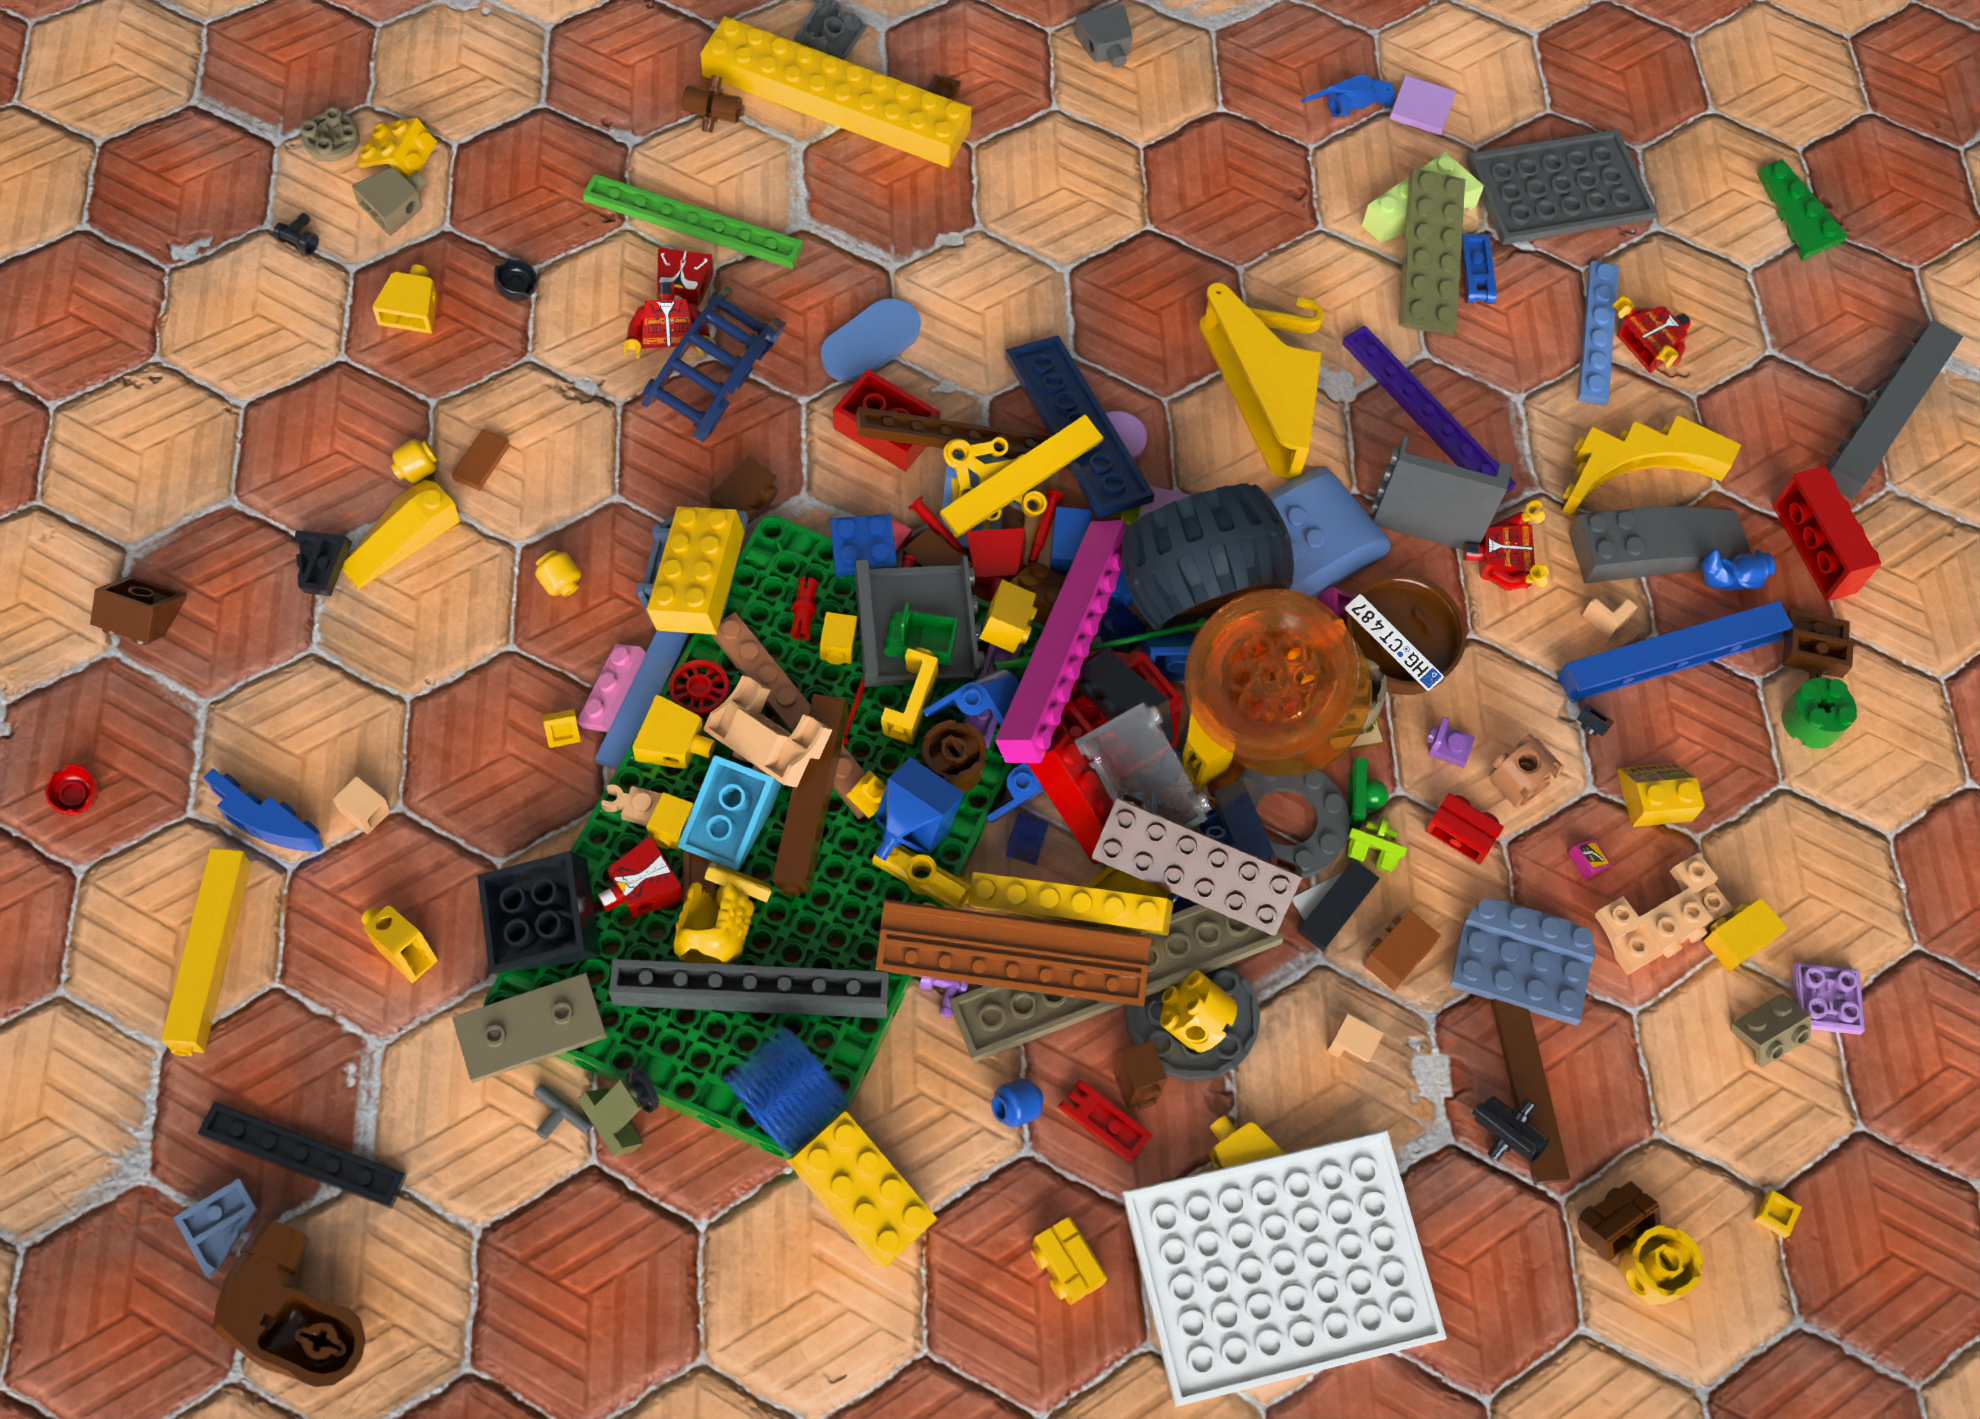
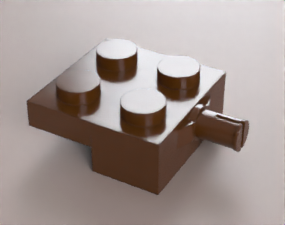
[1009,561,1067,626]
[1783,608,1854,680]

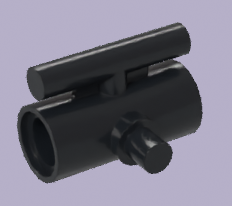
[1472,1096,1550,1163]

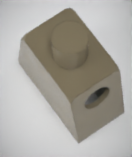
[352,168,427,236]

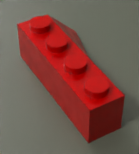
[1027,725,1113,865]

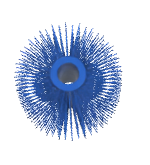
[723,1026,850,1155]

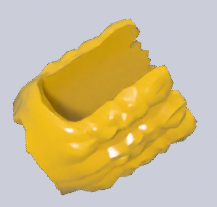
[674,882,754,965]

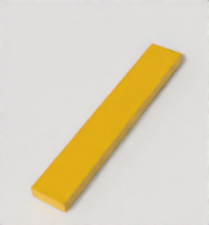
[939,414,1103,538]

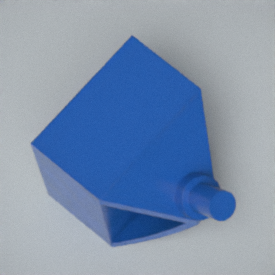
[874,757,964,861]

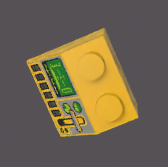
[1617,763,1705,827]

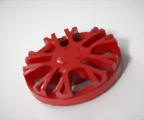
[669,660,729,717]

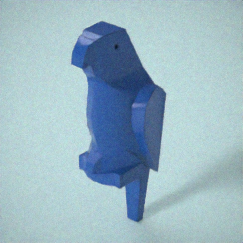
[1301,74,1395,118]

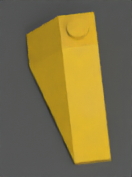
[342,479,460,589]

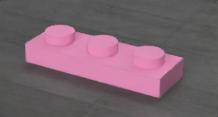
[577,644,646,732]

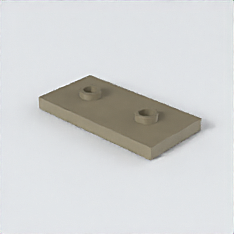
[452,973,607,1084]

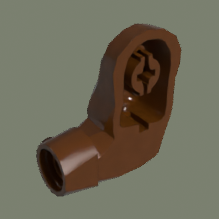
[213,1219,366,1387]

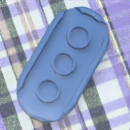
[821,299,921,382]

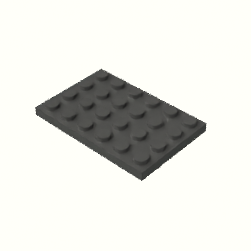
[1466,130,1658,245]

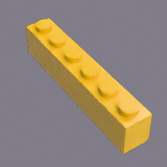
[968,872,1173,936]

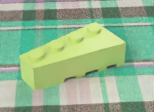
[1362,152,1484,243]

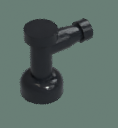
[273,213,319,255]

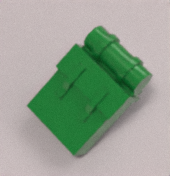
[883,601,958,665]

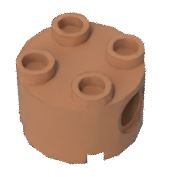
[1489,734,1564,808]

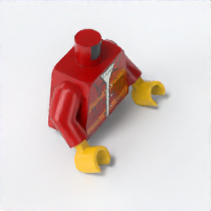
[623,282,713,359]
[1612,295,1691,373]
[1463,500,1549,591]

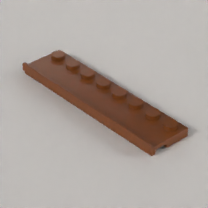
[874,899,1151,1007]

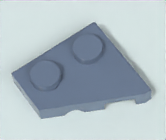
[173,1178,258,1278]

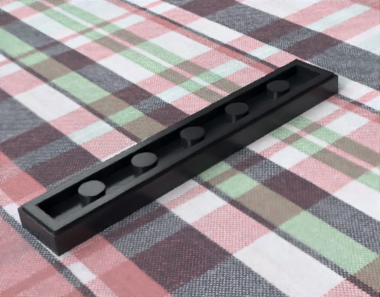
[197,1102,407,1209]

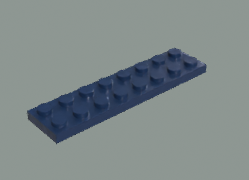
[1005,335,1154,518]

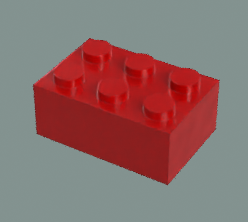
[833,369,940,472]

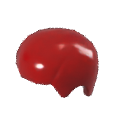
[45,763,99,816]

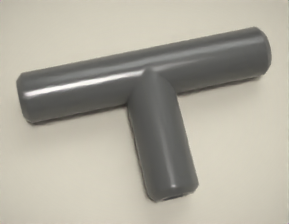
[534,1084,593,1139]

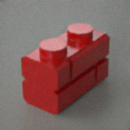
[1425,793,1504,865]

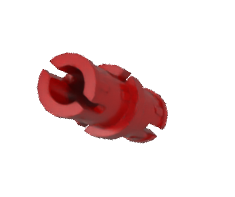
[790,577,818,641]

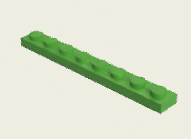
[583,174,803,269]

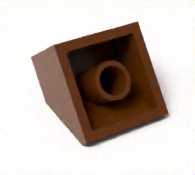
[90,575,187,645]

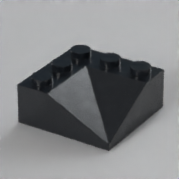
[477,851,601,974]

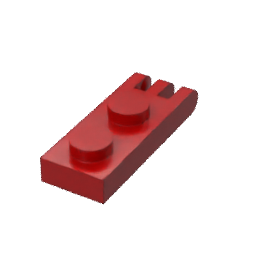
[1058,1080,1152,1164]

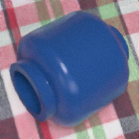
[991,1078,1044,1128]

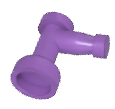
[919,977,968,1018]

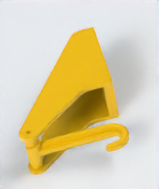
[1199,283,1325,480]

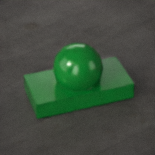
[1348,757,1389,829]

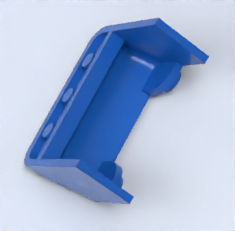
[923,670,1045,823]

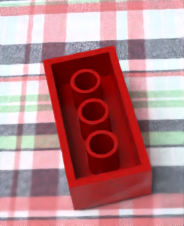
[1772,465,1882,602]

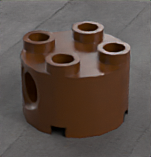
[921,720,987,792]

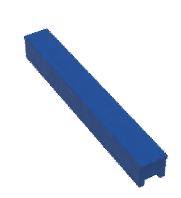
[1557,600,1793,703]

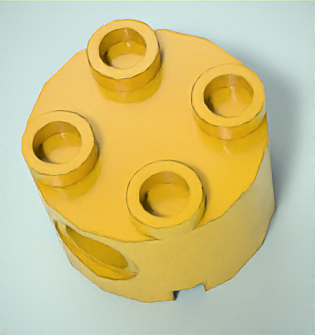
[1160,970,1237,1052]
[1619,1226,1703,1305]

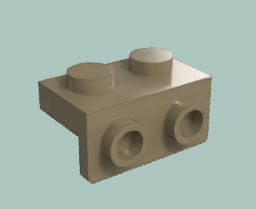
[1732,993,1811,1067]

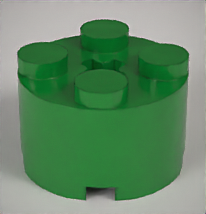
[1782,678,1857,749]

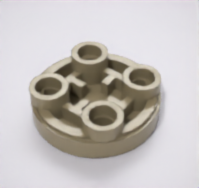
[300,107,360,161]

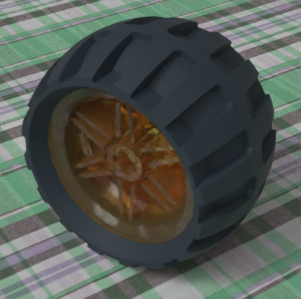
[1122,483,1294,631]

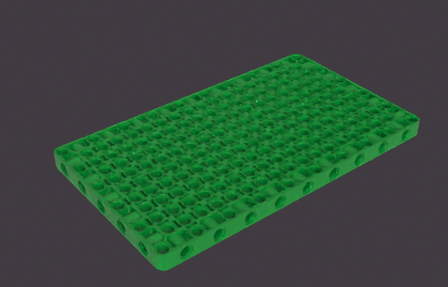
[484,516,1045,1160]

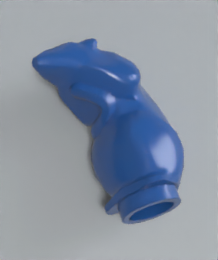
[1700,549,1775,591]

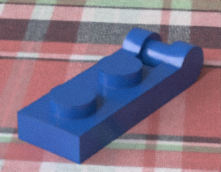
[1461,234,1497,304]

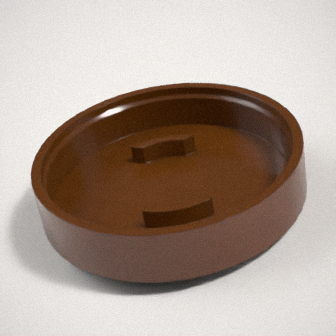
[1342,573,1466,695]

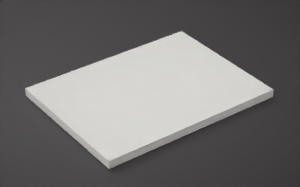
[1122,1130,1447,1407]

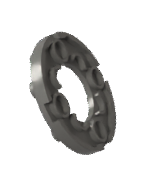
[1222,759,1350,879]
[1126,964,1260,1081]

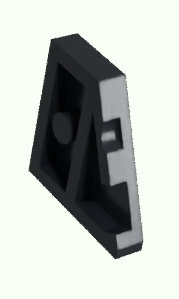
[295,530,352,596]

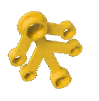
[943,437,1047,523]

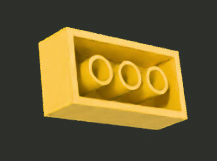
[647,506,745,635]
[786,1111,937,1268]

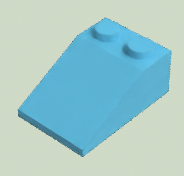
[677,755,782,871]

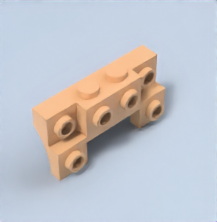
[703,675,832,787]
[1595,852,1734,975]

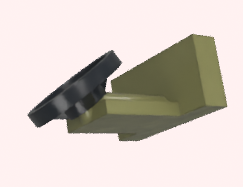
[577,1066,659,1156]

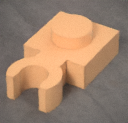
[601,785,662,826]

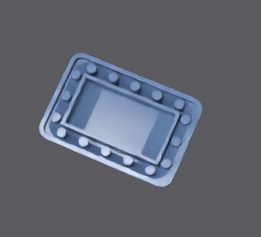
[1242,468,1391,627]

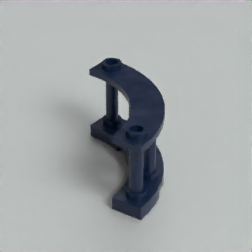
[642,286,786,443]

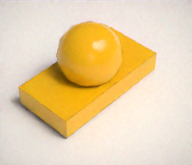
[704,862,772,907]

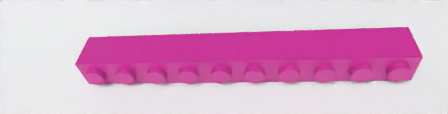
[995,520,1127,763]

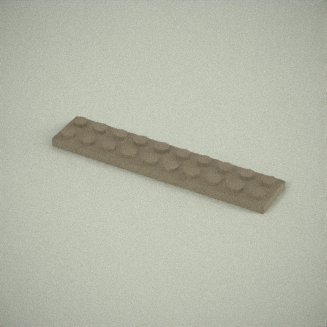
[949,904,1283,1063]

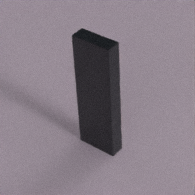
[1297,859,1380,952]

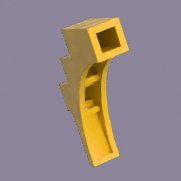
[1562,415,1741,516]

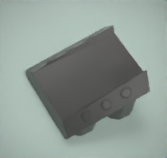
[794,0,867,60]

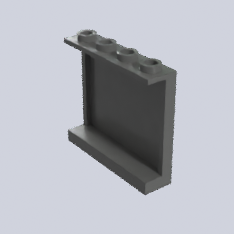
[1370,436,1512,550]
[854,556,984,687]

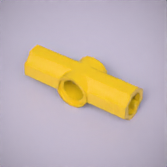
[872,842,971,909]

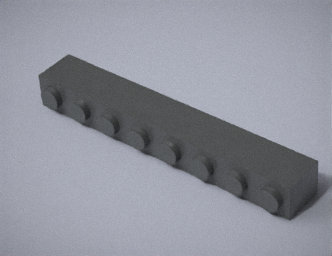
[1825,319,1963,500]
[609,959,889,1018]

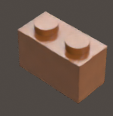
[1364,910,1441,991]

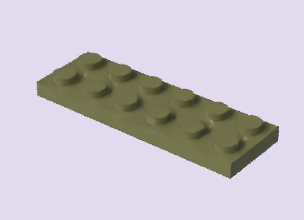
[1399,168,1465,336]

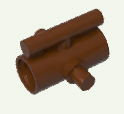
[682,75,745,133]

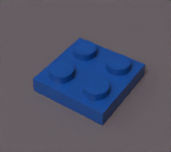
[830,514,897,577]

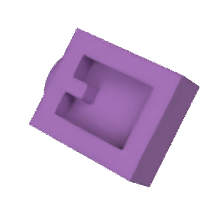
[1427,717,1475,768]

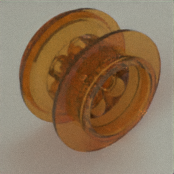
[1184,589,1372,777]

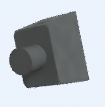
[1074,4,1132,68]

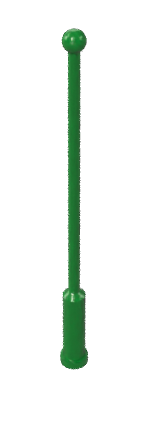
[993,618,1209,672]

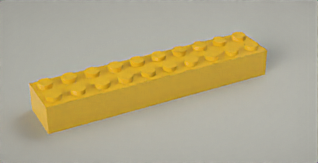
[701,16,972,168]

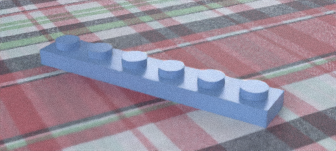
[1577,260,1619,406]

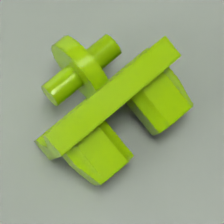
[1346,816,1407,873]

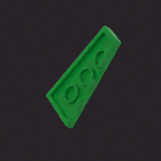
[1757,159,1848,261]

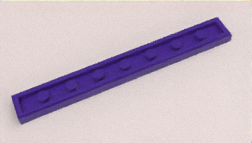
[1342,325,1516,494]

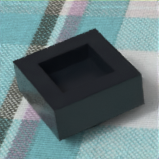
[1577,704,1614,737]

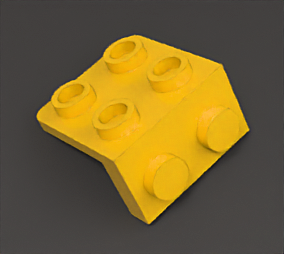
[356,117,438,179]

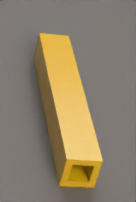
[161,848,251,1056]

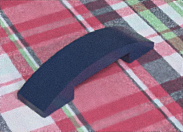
[1213,779,1275,861]

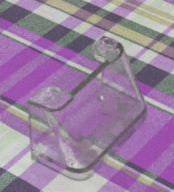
[1074,702,1212,828]

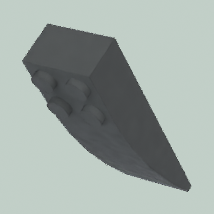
[1569,507,1752,584]

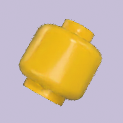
[390,439,438,484]
[535,550,582,597]

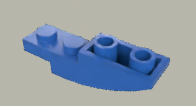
[203,768,323,852]

